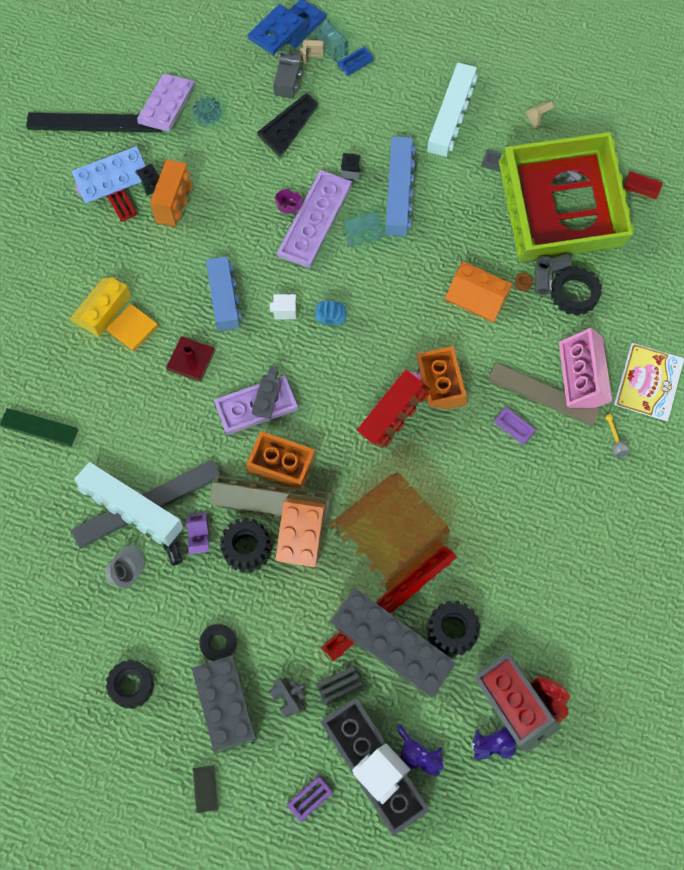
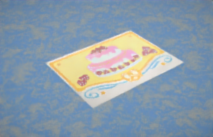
[614,343,684,421]

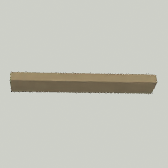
[488,363,600,427]

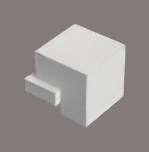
[352,744,411,804]

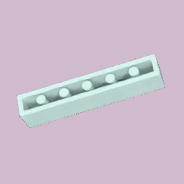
[427,62,478,157]
[74,462,183,546]

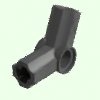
[534,252,572,295]

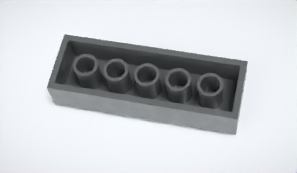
[328,588,456,698]
[320,698,430,837]

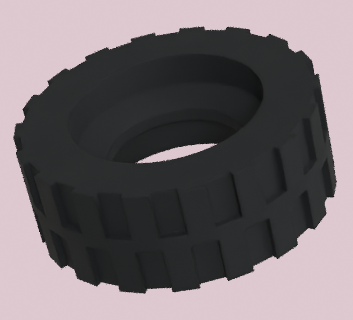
[106,660,154,709]

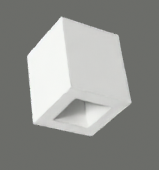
[270,294,297,319]

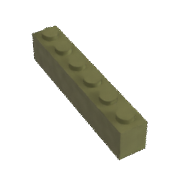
[210,476,332,522]

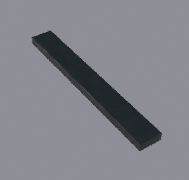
[26,112,162,133]

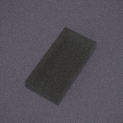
[193,765,219,813]

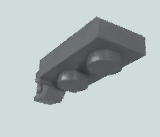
[251,366,280,419]

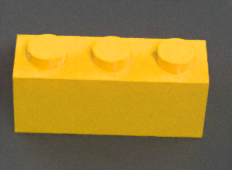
[70,277,132,337]

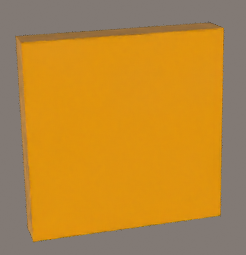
[106,304,158,352]

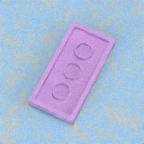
[137,73,195,132]
[214,375,298,435]

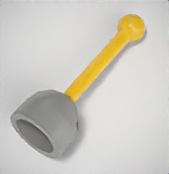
[605,414,630,458]

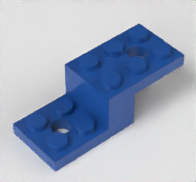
[247,0,326,55]

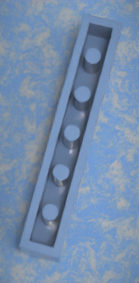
[385,137,415,236]

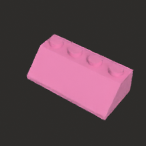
[559,328,612,408]

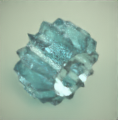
[193,96,222,126]

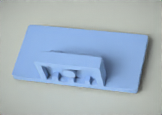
[72,147,145,203]

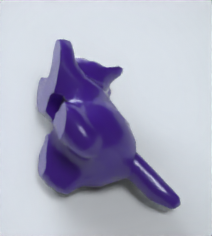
[397,724,444,776]
[471,727,517,760]

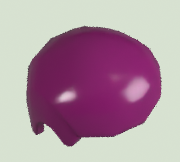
[274,189,303,214]

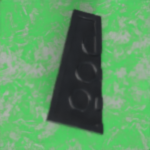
[257,93,318,158]

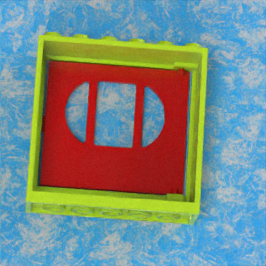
[499,132,634,262]

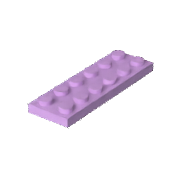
[277,170,352,268]

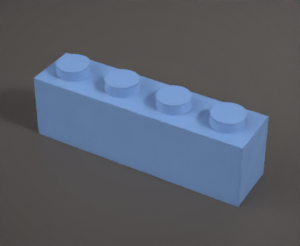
[206,256,242,331]

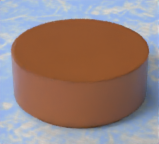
[514,273,533,292]

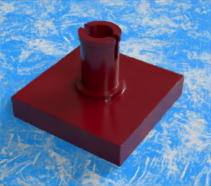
[166,336,216,382]

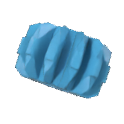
[315,300,347,326]

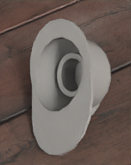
[105,546,145,589]

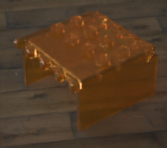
[329,472,451,592]

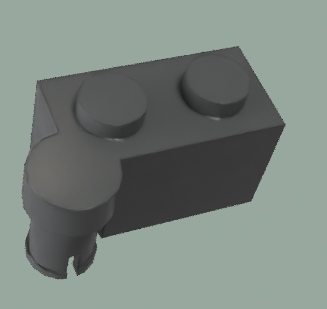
[273,53,303,99]

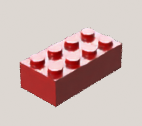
[357,369,430,448]

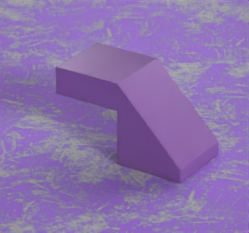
[186,512,210,554]

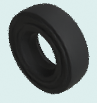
[199,624,237,661]

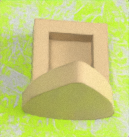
[525,101,554,128]

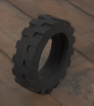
[551,266,602,316]

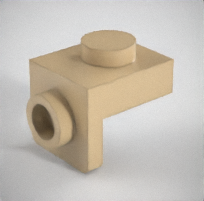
[300,40,324,64]

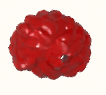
[531,677,570,724]

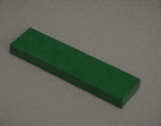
[0,408,78,447]

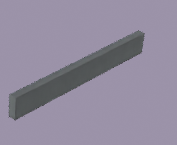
[71,459,222,549]

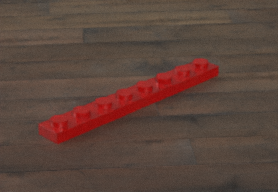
[320,546,457,661]

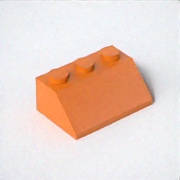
[445,261,512,323]
[416,346,467,409]

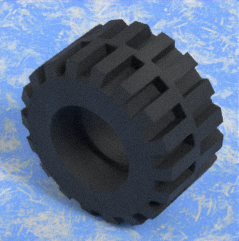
[220,518,272,573]
[427,601,481,657]

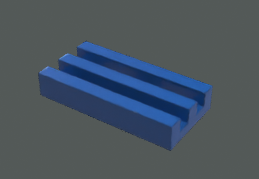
[337,47,374,76]

